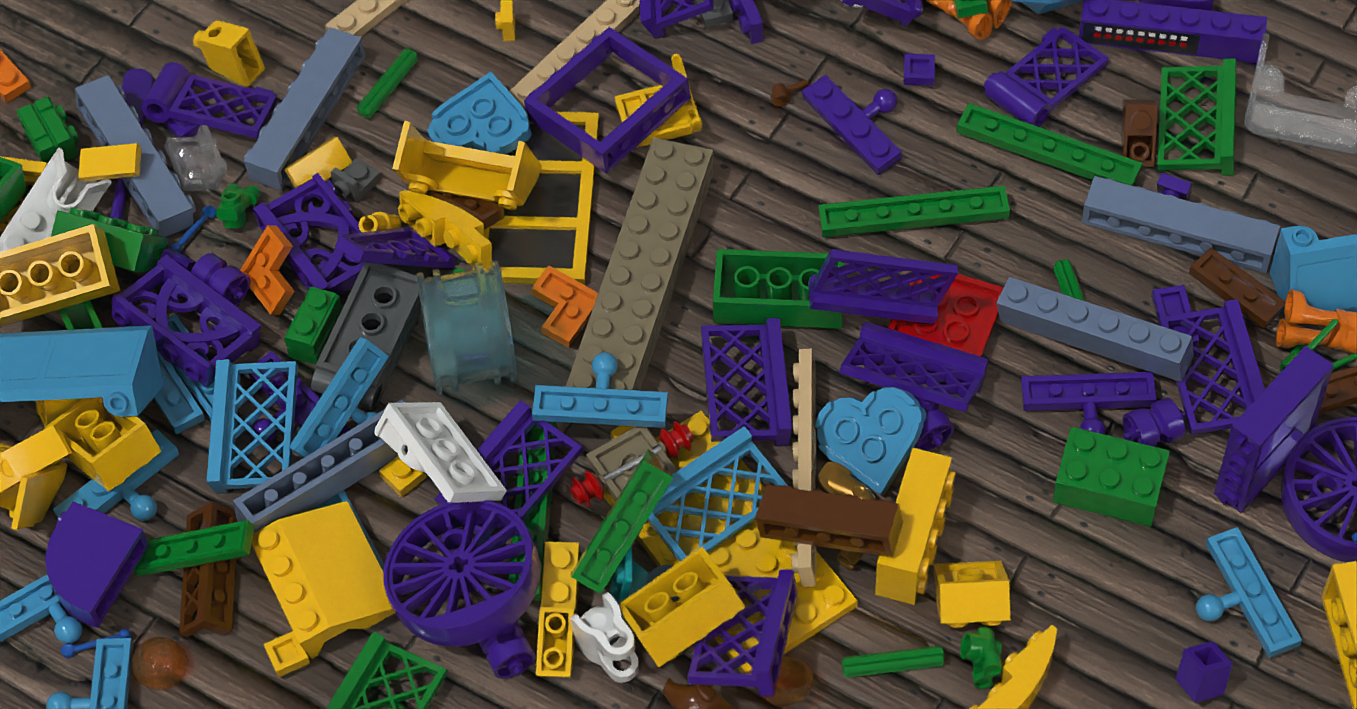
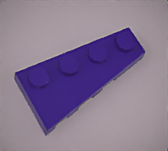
[335,227,458,268]

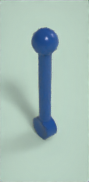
[169,206,216,253]
[61,629,132,659]

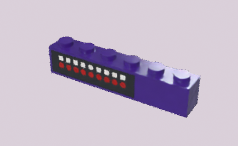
[1079,0,1267,64]

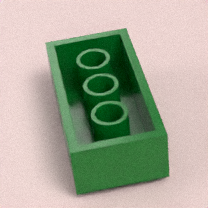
[713,249,845,329]

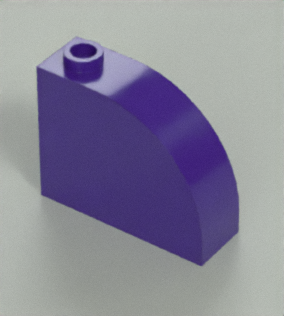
[45,501,149,628]

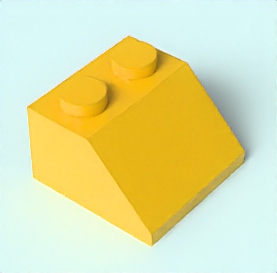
[933,560,1010,627]

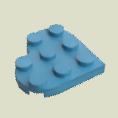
[427,72,532,154]
[815,387,926,495]

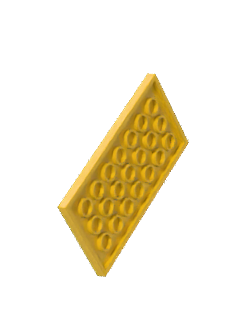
[604,411,858,674]

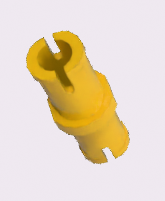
[359,212,401,232]

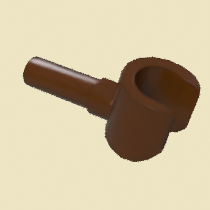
[771,79,809,107]

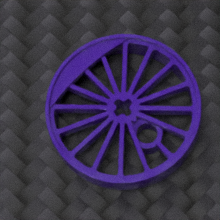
[1281,417,1357,563]
[383,500,541,646]

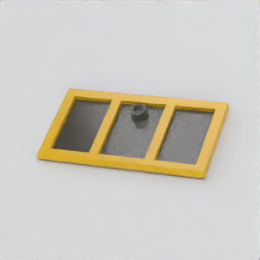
[472,111,599,285]

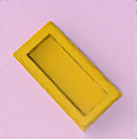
[284,137,352,188]
[78,143,142,182]

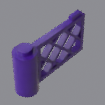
[984,26,1109,127]
[141,62,277,139]

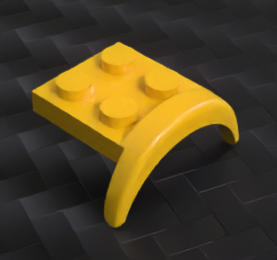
[614,54,703,148]

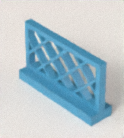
[206,359,298,494]
[647,426,788,562]

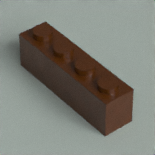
[755,485,903,557]

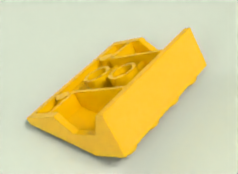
[251,501,395,659]

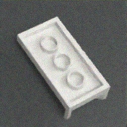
[0,148,112,252]
[375,402,507,503]

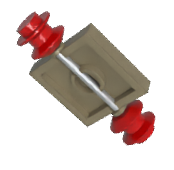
[570,421,694,508]

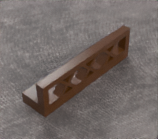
[179,501,238,637]

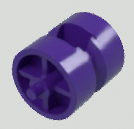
[191,253,250,306]
[914,396,954,451]
[1123,397,1185,447]
[478,620,536,679]

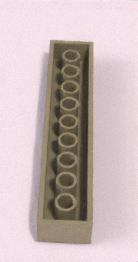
[565,138,714,426]

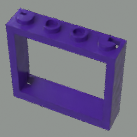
[524,27,691,173]
[1214,346,1334,513]

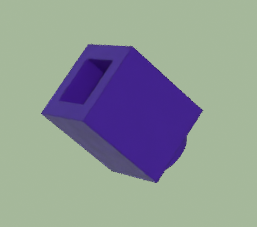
[1175,641,1233,703]

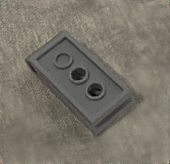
[311,263,427,411]

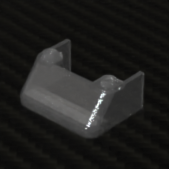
[1245,33,1357,154]

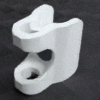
[570,592,639,683]

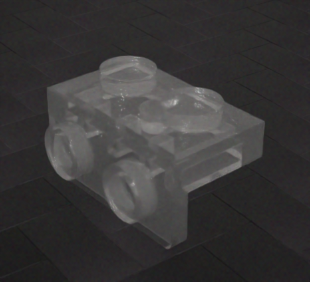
[164,125,227,191]

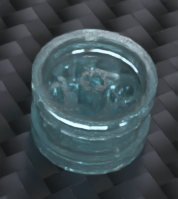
[416,260,517,395]

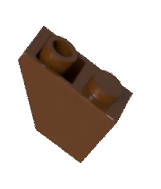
[1121,99,1158,167]

